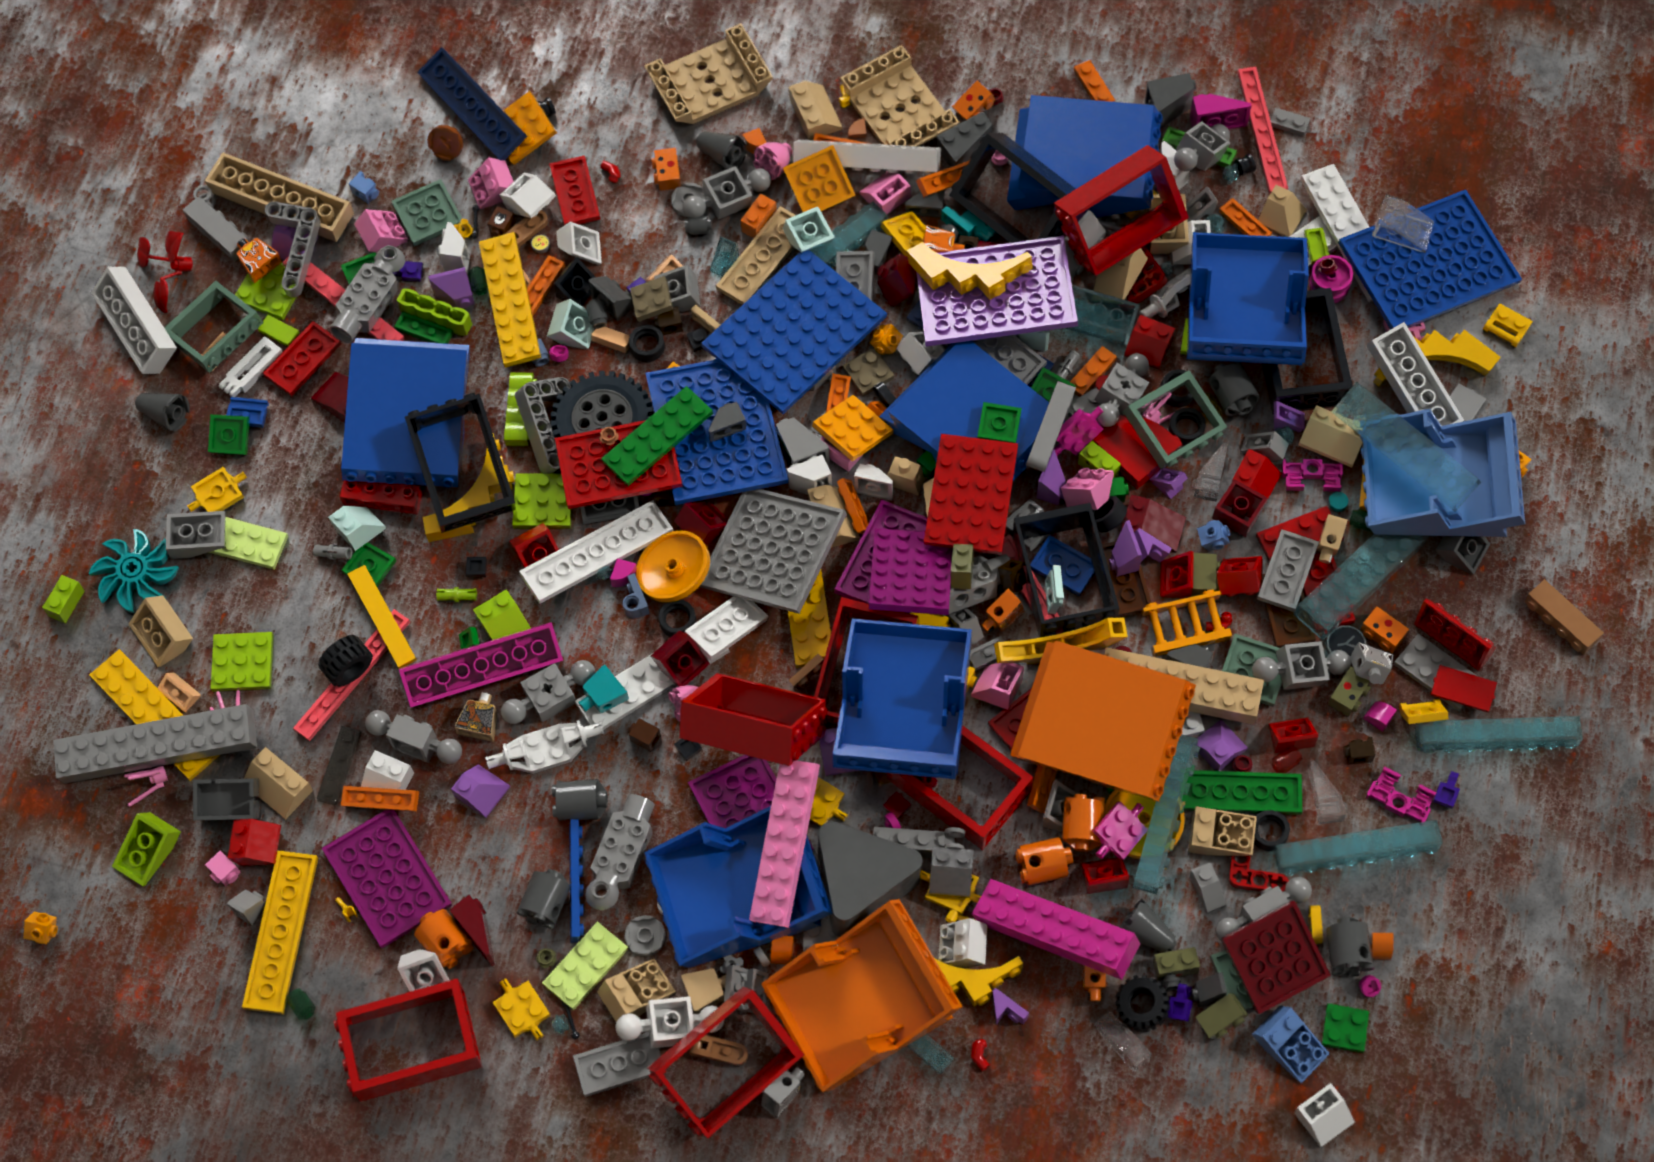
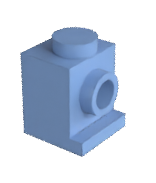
[349,171,379,204]

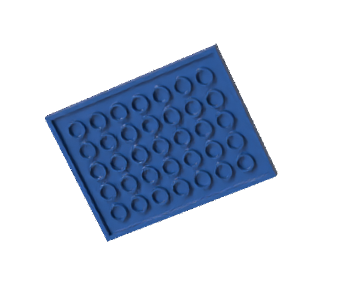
[1338,189,1522,330]
[701,250,887,414]
[645,359,788,505]

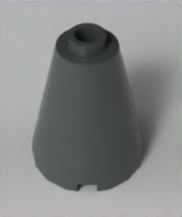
[696,131,747,170]
[135,393,190,431]
[1119,899,1177,953]

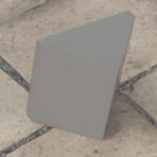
[1042,780,1077,832]

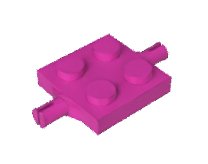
[1054,406,1104,456]
[1092,801,1148,860]

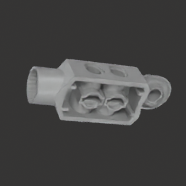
[329,245,405,343]
[943,554,1010,616]
[585,794,655,910]

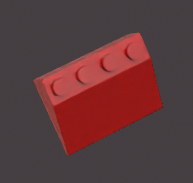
[1414,598,1496,671]

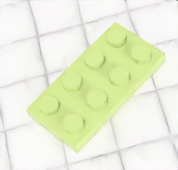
[209,517,288,570]
[542,921,628,1011]

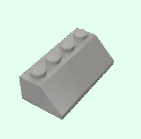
[1064,210,1106,283]

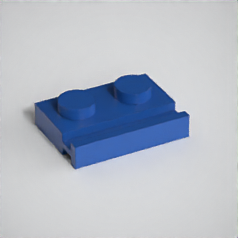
[226,397,269,428]

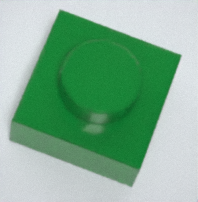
[459,627,479,649]

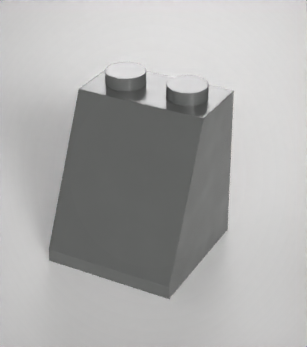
[1144,73,1196,129]

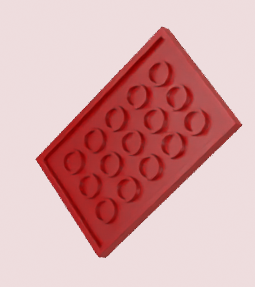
[555,420,683,509]
[924,434,1018,555]

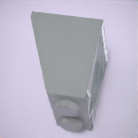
[776,417,830,467]

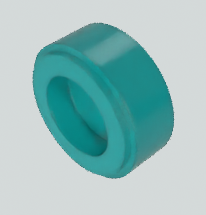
[1328,492,1349,512]

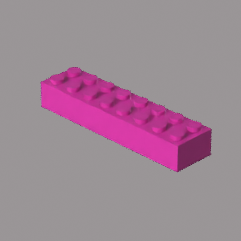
[399,622,563,708]
[972,879,1140,980]

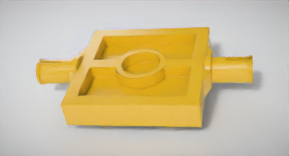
[187,467,247,512]
[810,777,848,827]
[920,870,981,915]
[493,979,550,1041]

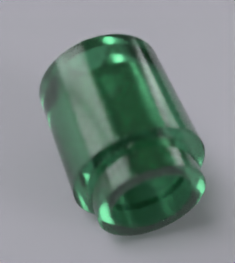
[467,267,488,295]
[1349,509,1372,532]
[287,988,316,1020]

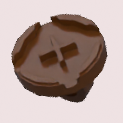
[427,125,463,160]

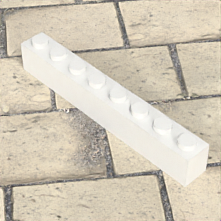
[793,140,941,175]

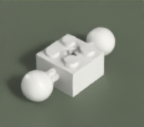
[616,997,725,1048]

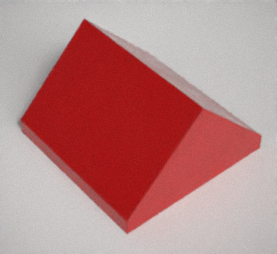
[1160,551,1194,599]
[1269,717,1318,753]
[1081,858,1129,894]

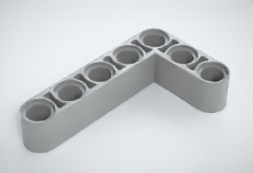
[265,202,321,298]
[515,377,571,474]
[1026,381,1076,472]

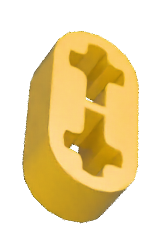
[1308,905,1323,944]

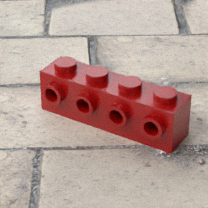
[340,481,422,515]

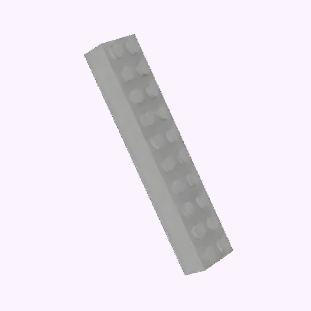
[53,704,257,784]

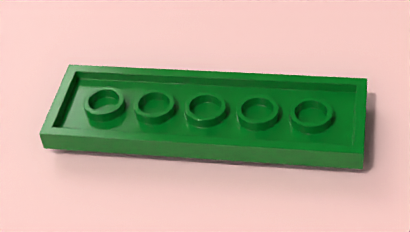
[601,386,713,486]
[1179,770,1302,815]

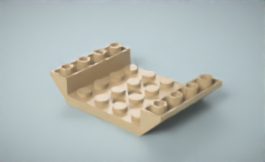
[644,24,773,124]
[841,45,960,146]

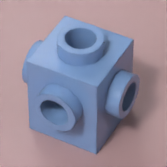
[1197,520,1230,551]

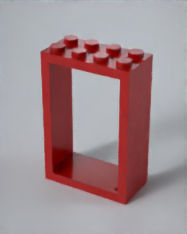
[1054,145,1189,276]
[814,597,920,728]
[679,673,827,766]
[887,726,1033,851]
[334,978,482,1102]
[647,986,804,1139]

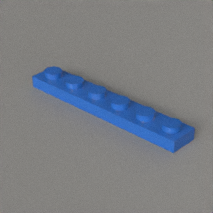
[569,819,584,943]

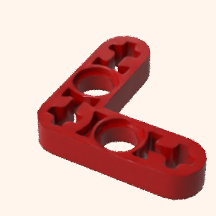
[1118,247,1168,310]
[1229,856,1289,892]

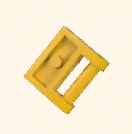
[1483,303,1533,348]
[1399,699,1449,724]

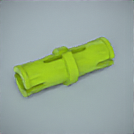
[436,587,477,602]

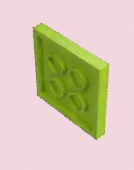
[235,263,305,320]
[512,473,572,529]
[211,632,273,692]

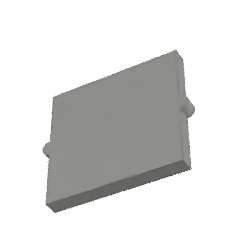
[1450,384,1486,422]

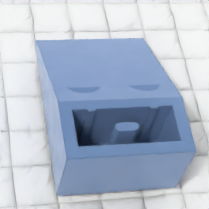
[1252,1005,1329,1083]

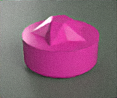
[550,345,569,362]
[884,812,901,829]
[1359,975,1381,997]

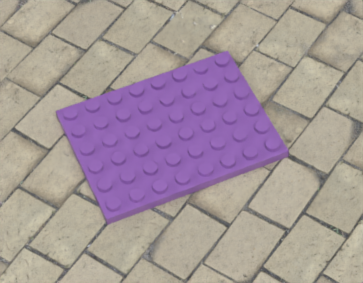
[917,236,1078,347]

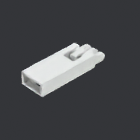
[219,336,283,397]

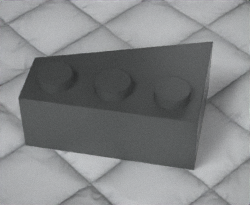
[936,112,993,167]

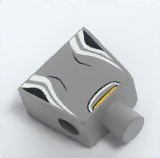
[1350,642,1393,684]
[761,1067,805,1118]

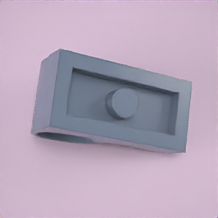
[623,573,650,619]

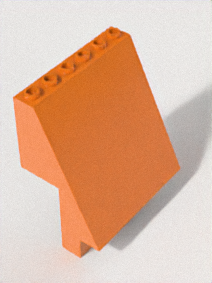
[1010,640,1196,802]
[761,899,962,1092]

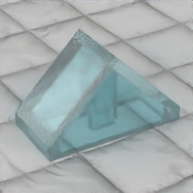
[710,237,739,277]

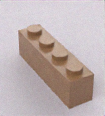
[1524,579,1604,655]

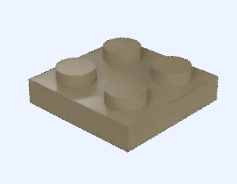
[630,276,673,322]
[842,348,895,396]

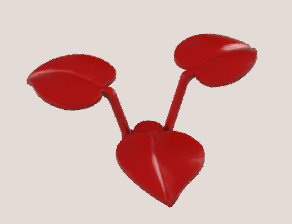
[137,231,193,313]

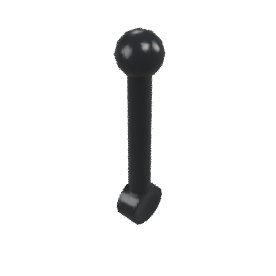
[472,205,479,238]
[562,1001,580,1039]

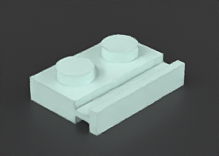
[1045,565,1064,614]

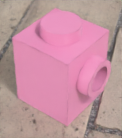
[205,851,241,886]

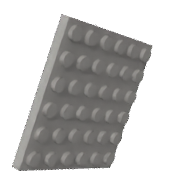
[699,489,847,614]

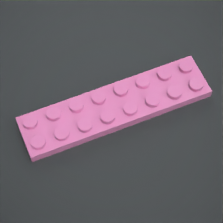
[749,760,820,928]

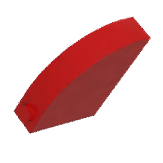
[1092,415,1182,490]

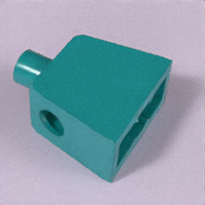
[578,665,629,713]

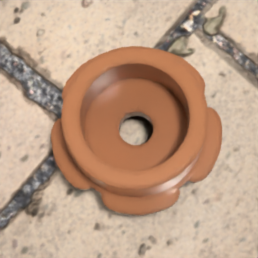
[600,427,619,445]

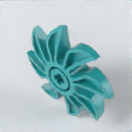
[89,529,179,613]

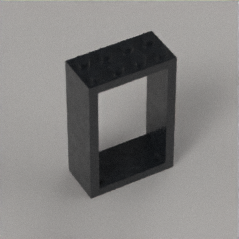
[950,133,1076,243]
[1262,288,1353,414]
[405,393,516,533]
[1013,503,1119,638]

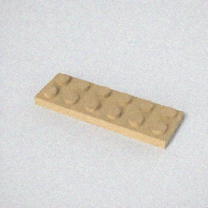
[716,206,796,305]

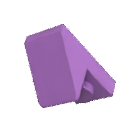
[1274,401,1305,432]
[1149,468,1188,499]
[1134,528,1171,562]
[992,988,1029,1024]

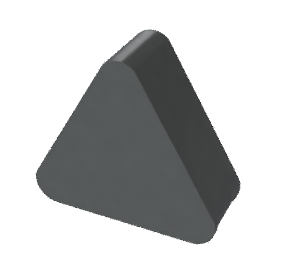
[817,822,922,937]

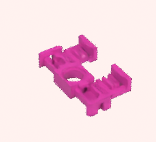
[1282,459,1343,492]
[1366,766,1436,826]

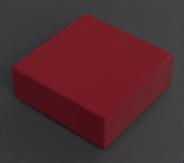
[883,791,911,820]

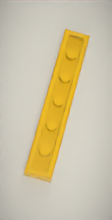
[348,565,417,669]

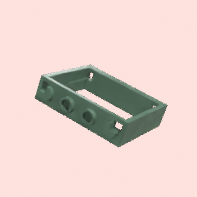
[165,281,264,373]
[1123,370,1227,469]

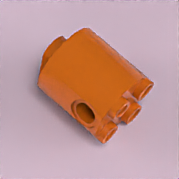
[1062,794,1105,852]
[1015,837,1073,886]
[414,909,474,969]

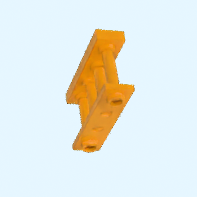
[1142,590,1232,657]

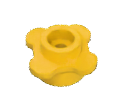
[454,218,473,240]

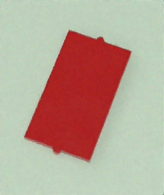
[1431,665,1497,713]

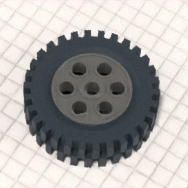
[551,371,654,438]

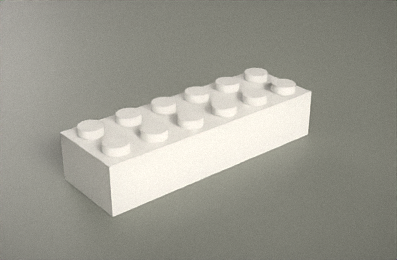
[91,267,177,374]
[1366,322,1464,426]

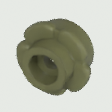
[536,948,556,968]

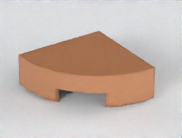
[848,118,866,139]

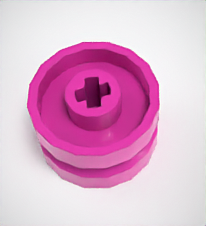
[1308,255,1353,303]

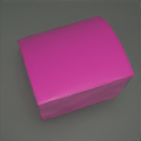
[610,558,637,587]
[1363,701,1397,732]

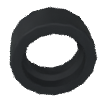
[629,325,665,362]
[1160,369,1193,408]
[1169,408,1206,446]
[1093,496,1127,533]
[658,599,696,637]
[1254,810,1290,851]

